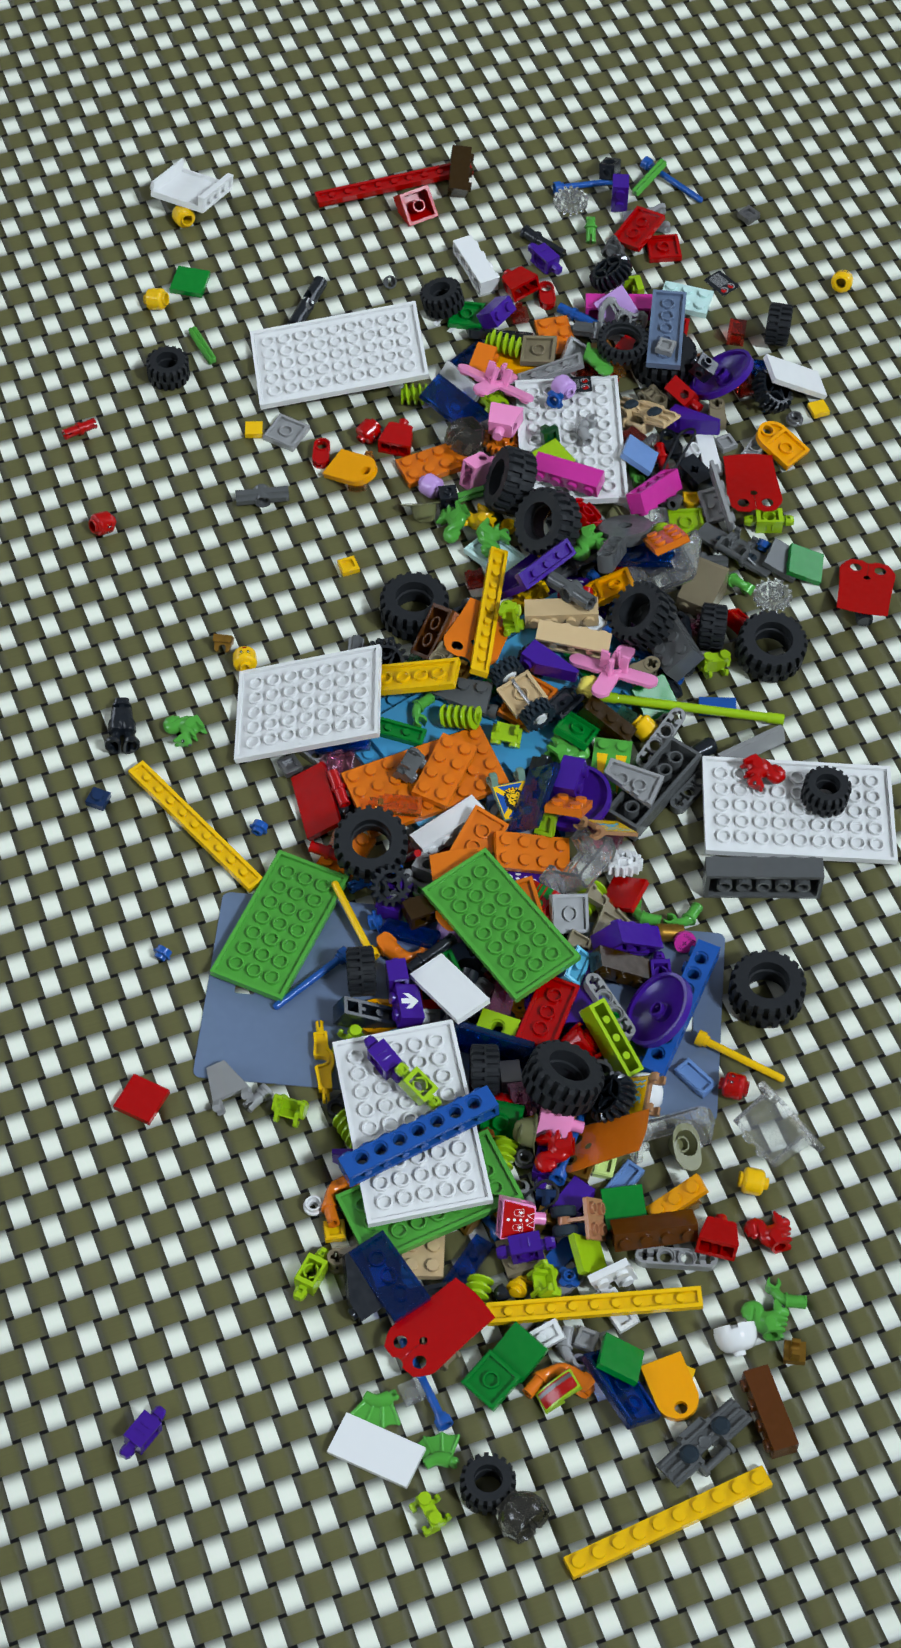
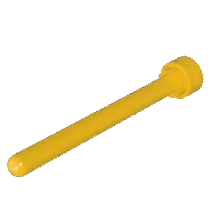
[331,881,380,960]
[694,1030,785,1083]

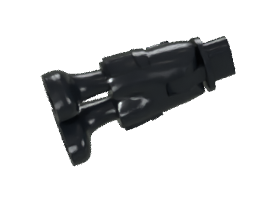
[104,697,140,754]

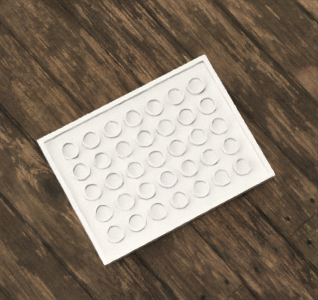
[234,644,382,764]

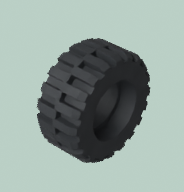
[631,330,697,391]
[483,445,538,517]
[514,487,582,556]
[380,572,449,641]
[734,610,808,683]
[334,805,408,884]
[728,950,807,1028]
[522,1040,605,1117]

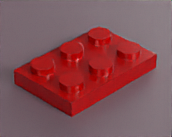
[614,205,665,252]

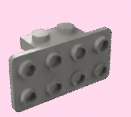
[697,460,736,533]

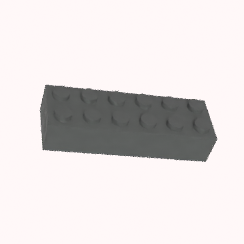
[632,578,704,682]
[604,736,702,842]
[702,856,825,899]

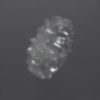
[553,186,589,216]
[753,578,793,613]

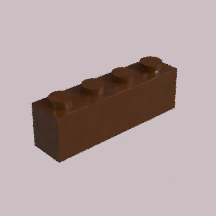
[610,1209,698,1252]
[739,1364,799,1459]

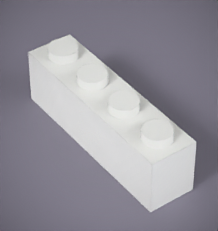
[453,235,500,295]
[409,795,485,855]

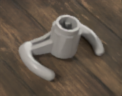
[598,296,648,329]

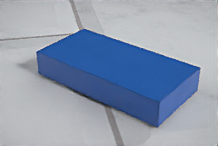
[698,697,736,716]

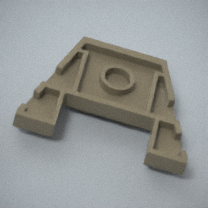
[566,882,630,951]

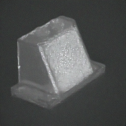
[539,827,616,894]
[733,1080,826,1168]

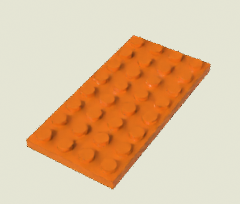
[340,725,510,839]

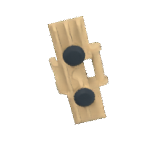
[620,396,681,434]

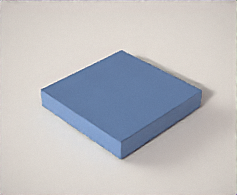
[620,434,659,476]

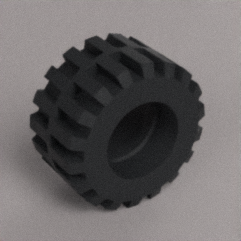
[420,277,465,320]
[764,302,793,347]
[146,345,190,391]
[697,602,728,651]
[800,765,852,818]
[346,946,377,997]
[469,1044,500,1095]
[460,1452,516,1516]

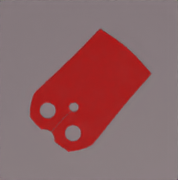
[723,454,783,512]
[836,559,896,616]
[384,1278,495,1377]

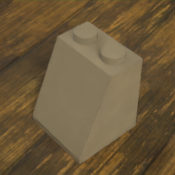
[676,556,729,619]

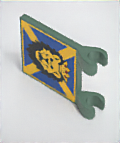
[486,767,538,822]

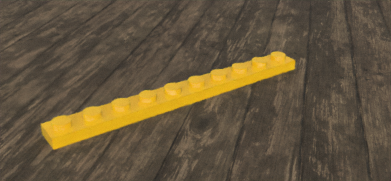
[469,546,508,679]
[128,760,263,893]
[486,1286,703,1326]
[563,1465,773,1580]

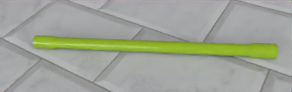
[599,692,785,725]

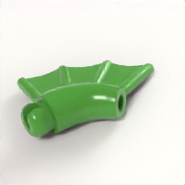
[350,1389,401,1429]
[417,1432,460,1470]

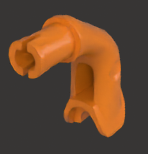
[376,931,439,963]
[321,1176,360,1228]
[522,1363,595,1399]

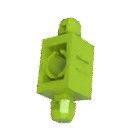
[743,508,794,533]
[394,1062,442,1110]
[293,1247,329,1302]

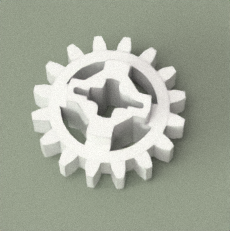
[601,848,643,878]

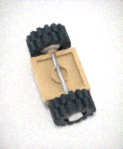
[488,656,556,732]

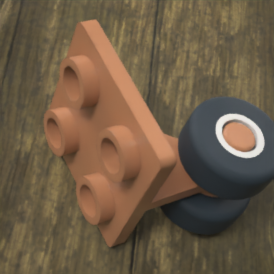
[550,1197,608,1242]

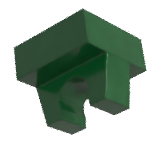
[540,424,560,446]

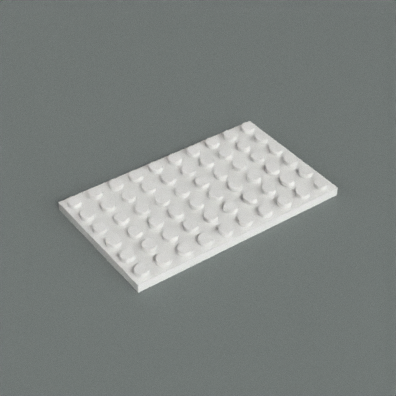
[250,301,430,410]
[515,375,628,504]
[701,756,898,865]
[332,1019,493,1228]

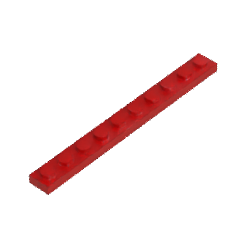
[315,163,472,208]

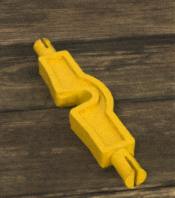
[313,1020,335,1104]

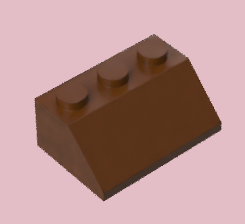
[410,603,459,660]

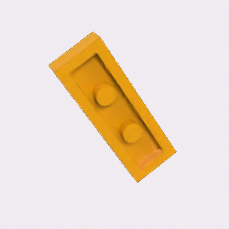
[646,1173,709,1215]

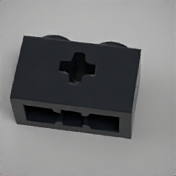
[677,454,713,492]

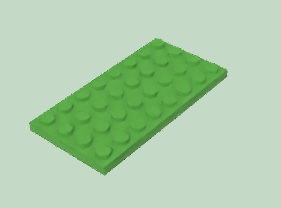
[422,847,581,1003]
[210,850,350,1001]
[335,1128,524,1268]

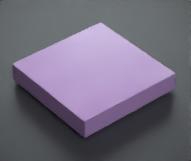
[594,284,639,323]

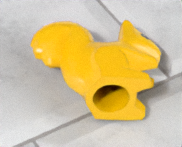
[464,503,497,530]

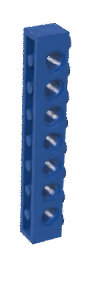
[639,939,721,1076]
[338,1085,499,1188]

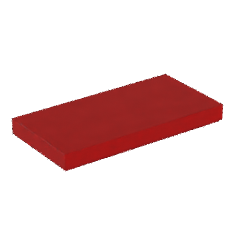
[291,761,341,842]
[514,977,580,1048]

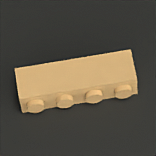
[524,597,599,628]
[535,619,612,659]

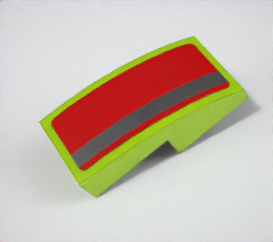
[536,1368,582,1414]

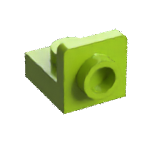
[623,275,644,294]
[534,808,561,838]

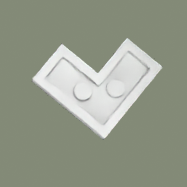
[587,1258,638,1290]

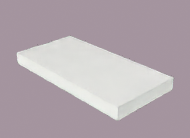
[763,354,827,399]
[410,953,490,1025]
[327,1412,426,1489]

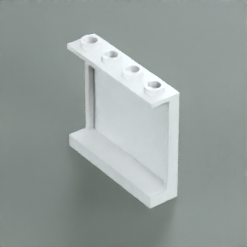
[150,158,234,213]

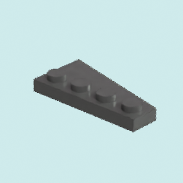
[420,677,494,718]

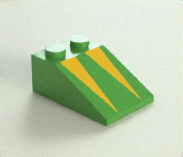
[591,737,633,794]

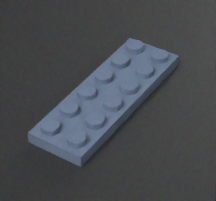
[646,289,687,370]

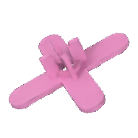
[457,360,534,404]
[569,644,658,699]

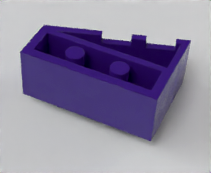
[590,919,664,956]

